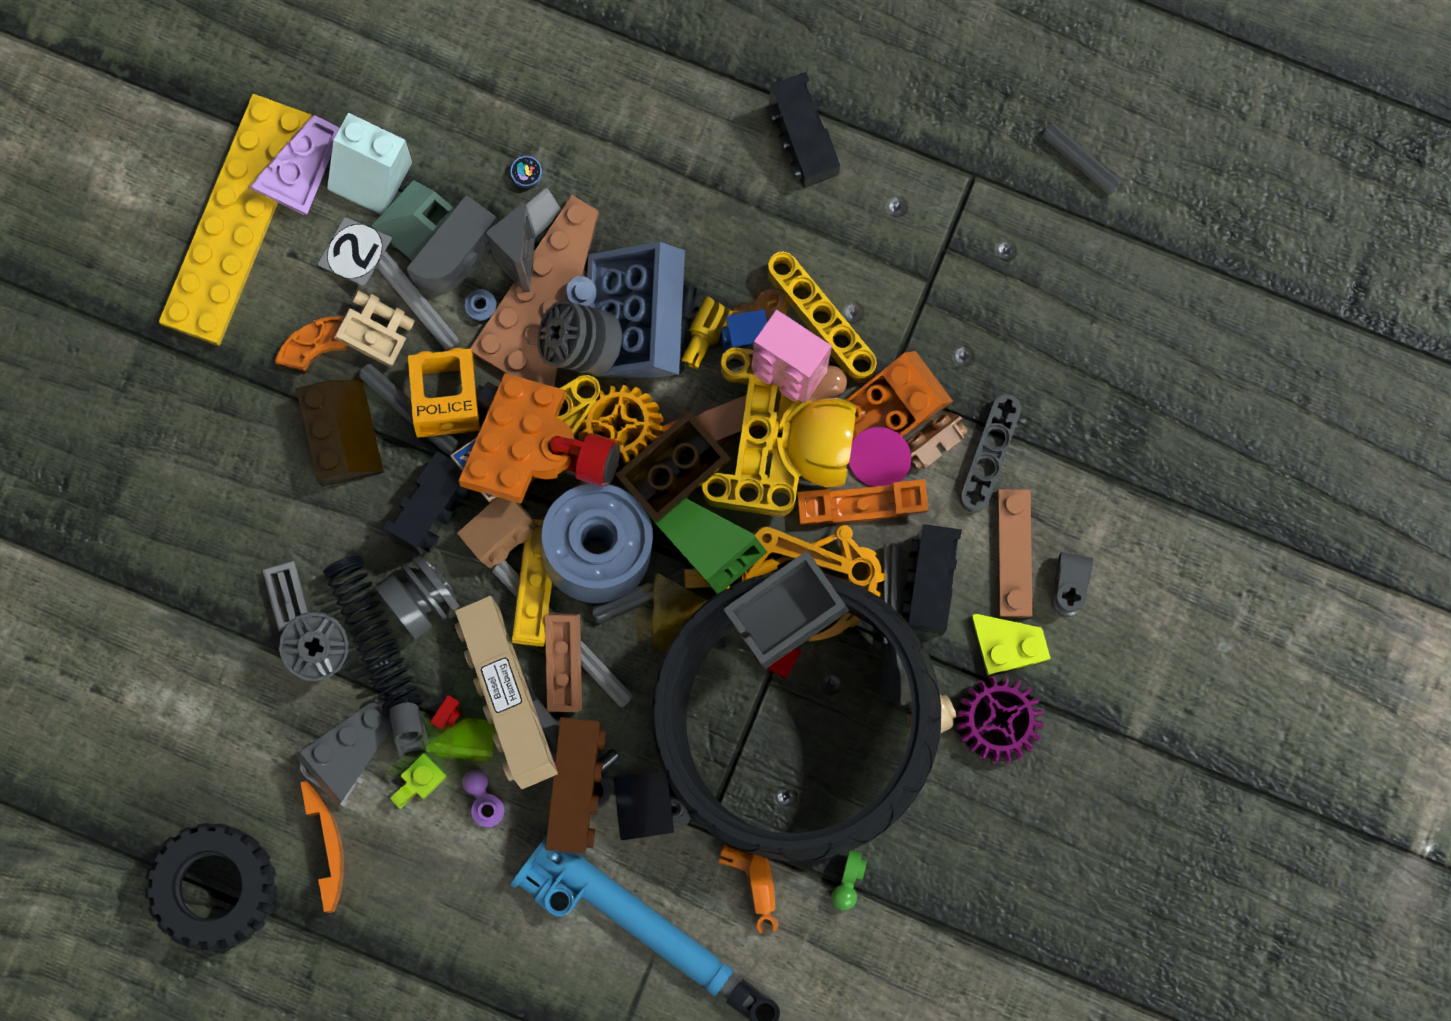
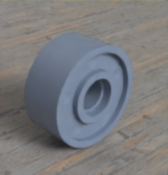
[541,484,653,603]

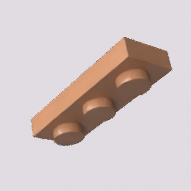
[545,613,582,712]

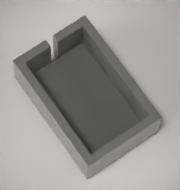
[724,551,849,668]

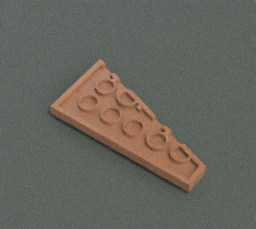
[470,195,599,386]

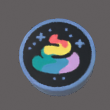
[510,156,542,189]

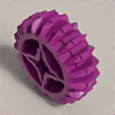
[956,676,1044,764]

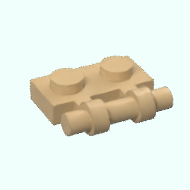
[334,291,415,368]

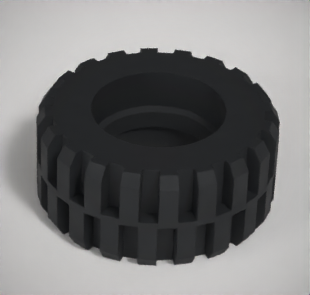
[145,823,277,951]

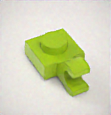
[390,753,447,809]

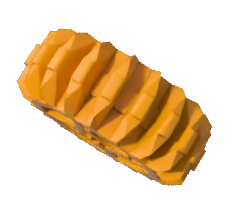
[578,384,664,471]

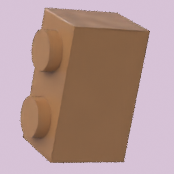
[457,497,538,569]

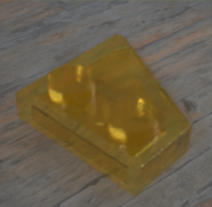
[651,573,707,652]

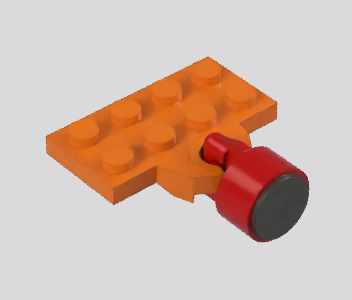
[459,373,620,504]

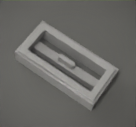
[263,561,308,633]

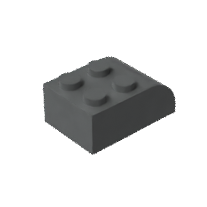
[407,195,498,295]

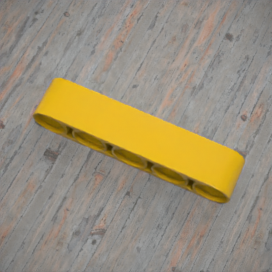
[767,251,877,383]

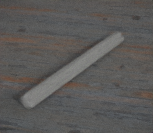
[492,560,633,707]

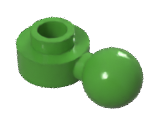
[831,850,867,911]

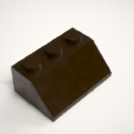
[296,380,384,487]
[615,411,731,523]

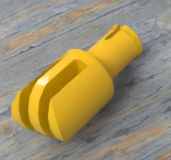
[681,296,733,370]

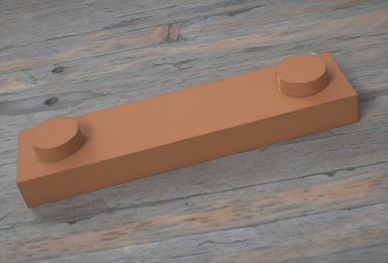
[997,489,1032,618]

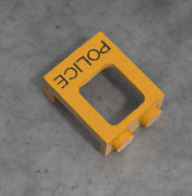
[408,348,480,438]

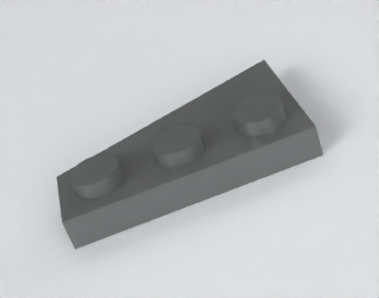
[297,700,392,807]

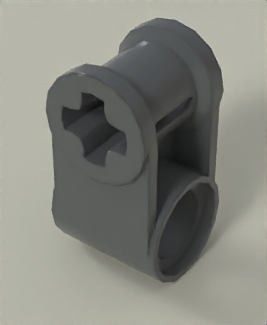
[1052,552,1093,617]
[389,703,431,757]

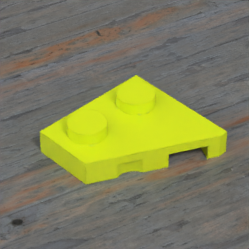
[971,614,1051,676]

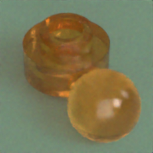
[732,288,789,321]

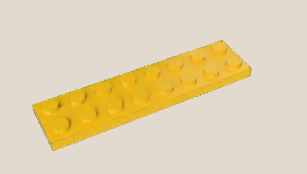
[159,94,311,346]

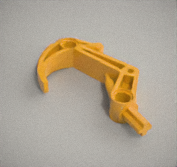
[684,525,885,641]

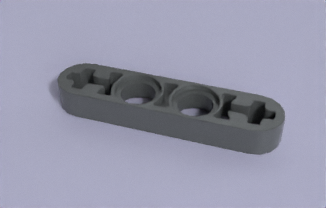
[960,394,1021,513]

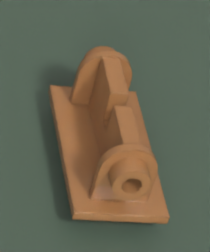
[907,413,968,470]

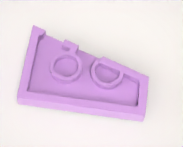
[248,115,340,215]

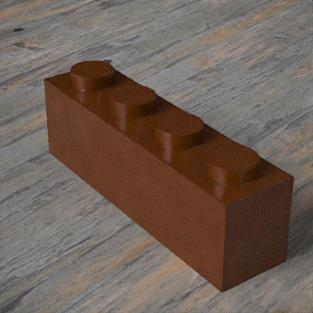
[545,717,606,855]

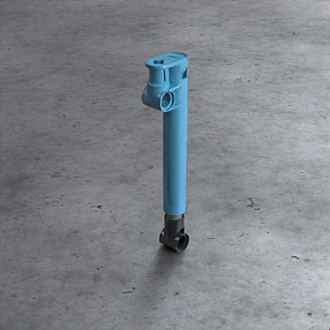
[510,836,780,1021]

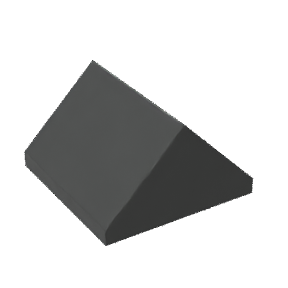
[486,205,536,291]

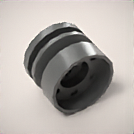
[537,300,622,376]
[375,553,460,641]
[279,611,349,681]

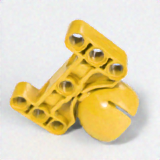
[702,348,856,516]

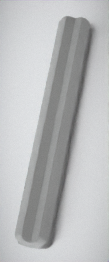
[376,251,459,351]

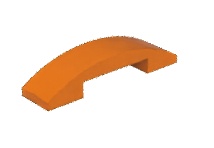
[797,479,929,525]
[300,781,344,913]

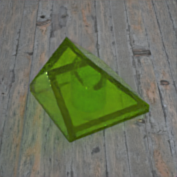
[426,718,497,763]

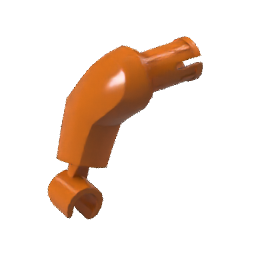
[719,843,779,934]

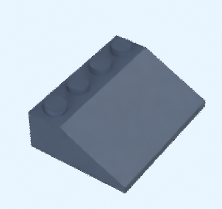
[582,242,685,378]

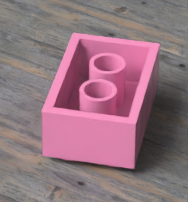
[752,310,832,403]

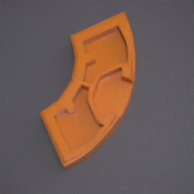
[274,316,347,373]

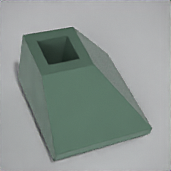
[371,180,455,261]

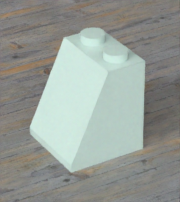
[327,113,412,215]

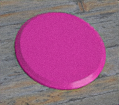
[849,427,911,487]

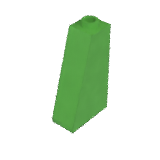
[646,499,767,594]

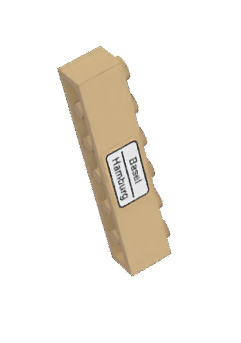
[455,596,558,789]

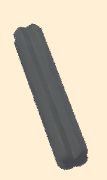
[1042,123,1120,194]

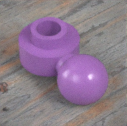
[462,769,504,827]

